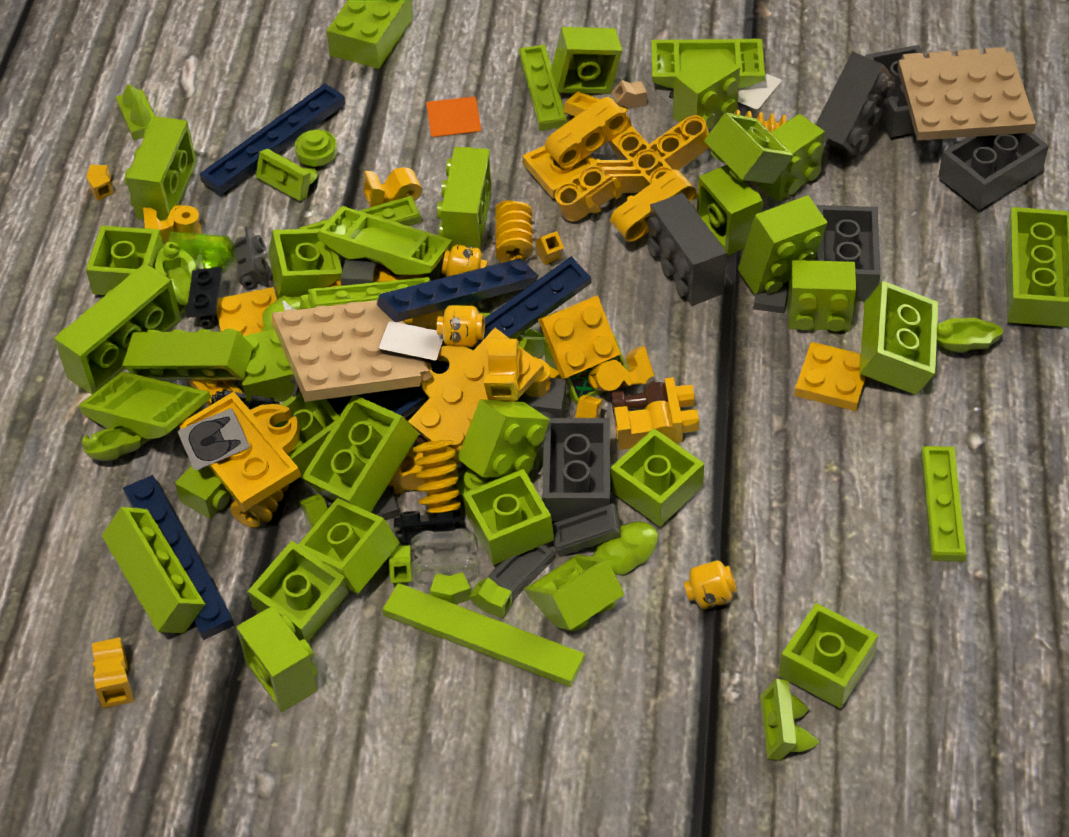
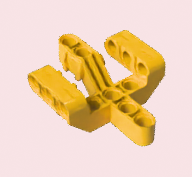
[545,97,709,242]

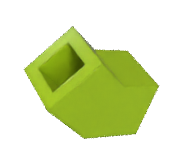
[300,494,328,530]
[389,545,412,583]
[430,571,471,605]
[468,577,512,619]

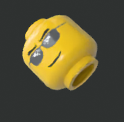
[442,245,488,277]
[437,305,485,348]
[684,561,737,609]

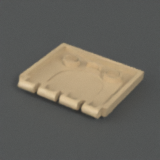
[897,47,1036,141]
[272,300,431,402]

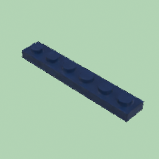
[199,83,346,196]
[377,258,539,322]
[123,475,234,640]

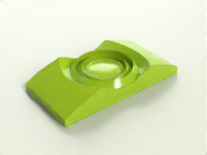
[651,39,765,89]
[317,206,453,275]
[78,371,211,439]

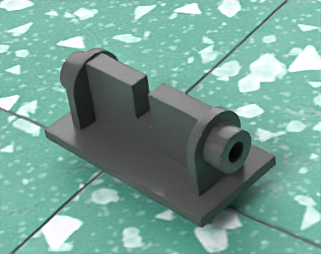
[234,227,270,288]

